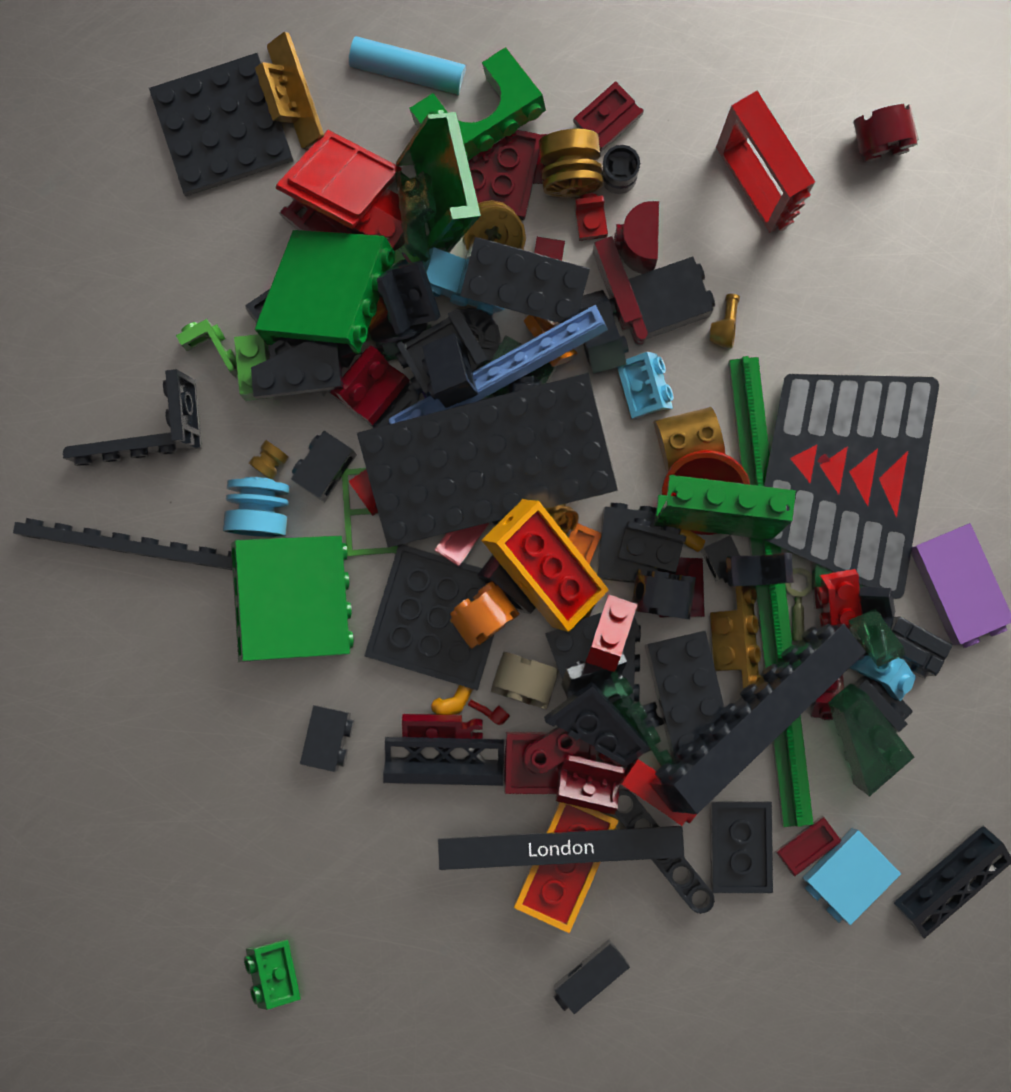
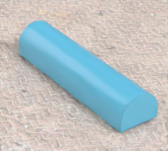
[349,36,466,95]

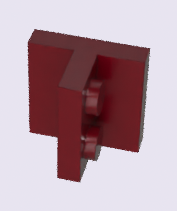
[329,345,410,425]

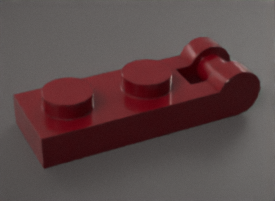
[279,198,354,234]

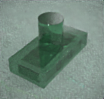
[848,609,905,667]

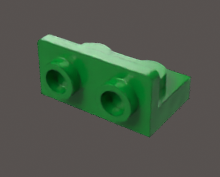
[244,939,301,1010]

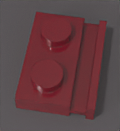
[573,81,644,152]

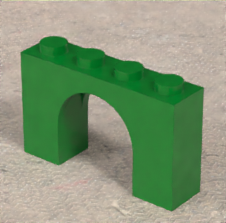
[409,47,546,161]

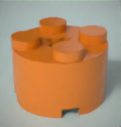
[450,581,520,650]

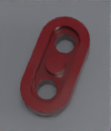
[523,727,581,773]

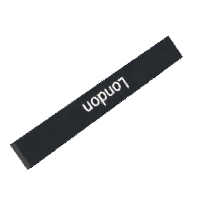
[438,826,685,870]

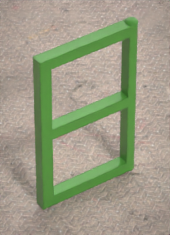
[342,468,398,557]

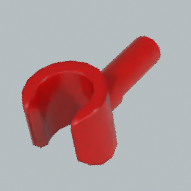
[468,699,510,725]

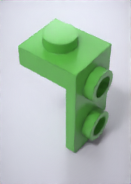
[176,319,238,377]

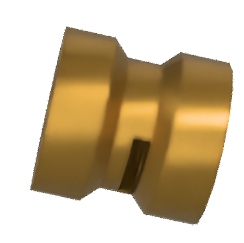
[248,440,289,480]

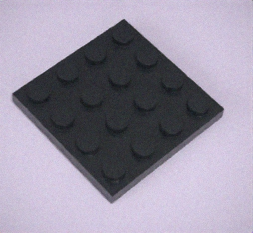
[149,53,294,197]
[364,544,495,690]

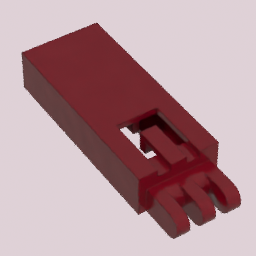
[592,236,648,345]

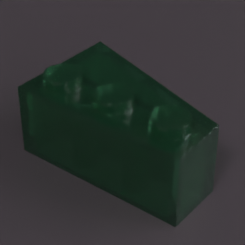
[828,683,915,797]

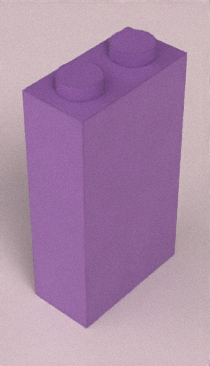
[911,523,1011,648]

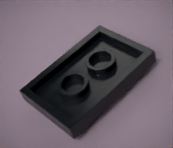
[710,801,773,893]

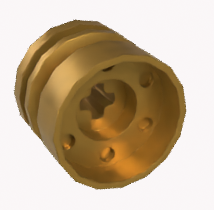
[539,129,603,197]
[462,200,526,251]

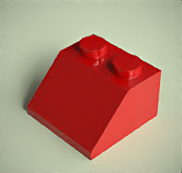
[344,189,424,251]

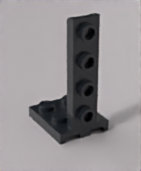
[63,369,202,466]

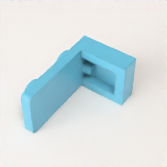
[849,652,916,701]

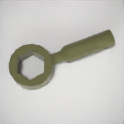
[785,568,813,641]

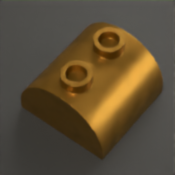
[653,407,725,473]

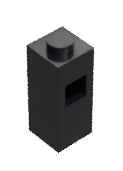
[553,939,630,1014]

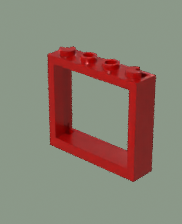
[716,91,816,233]

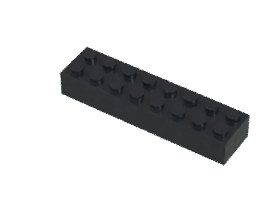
[649,624,866,814]

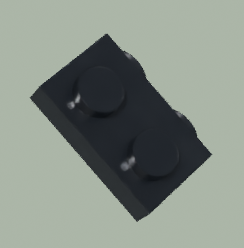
[561,652,628,699]

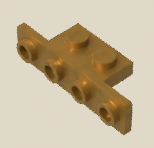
[255,32,324,149]
[710,586,762,689]

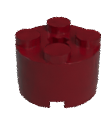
[853,104,919,162]

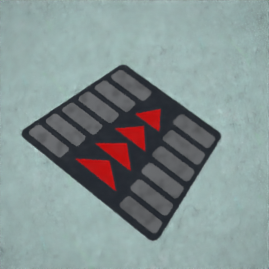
[764,374,939,599]

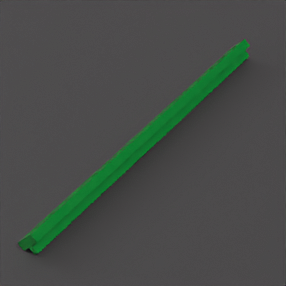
[728,356,814,827]

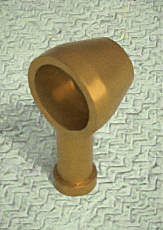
[710,294,740,348]

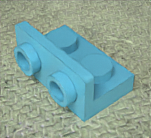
[617,352,673,419]

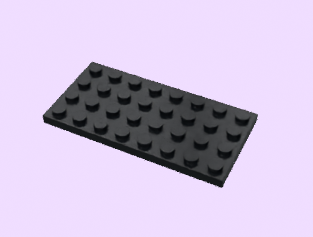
[357,372,618,548]

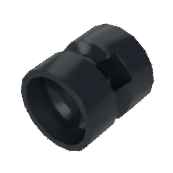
[601,145,641,194]

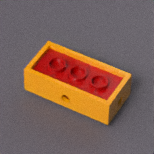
[481,499,609,632]
[514,802,619,933]

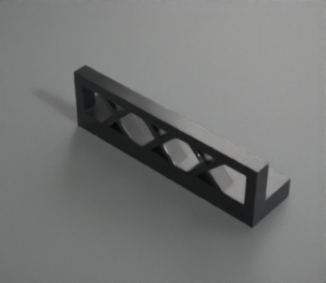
[383,737,504,786]
[894,825,1011,939]

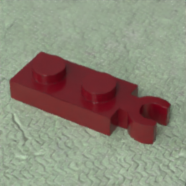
[402,714,483,739]

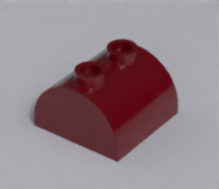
[614,201,659,274]

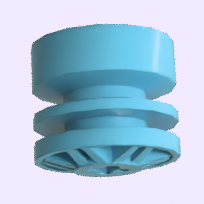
[223,477,290,537]

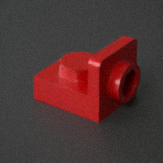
[574,193,608,241]

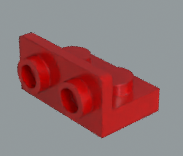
[817,569,862,629]

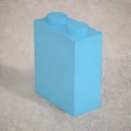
[802,828,901,925]

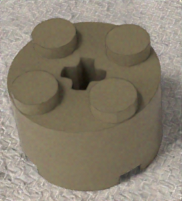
[490,652,559,710]

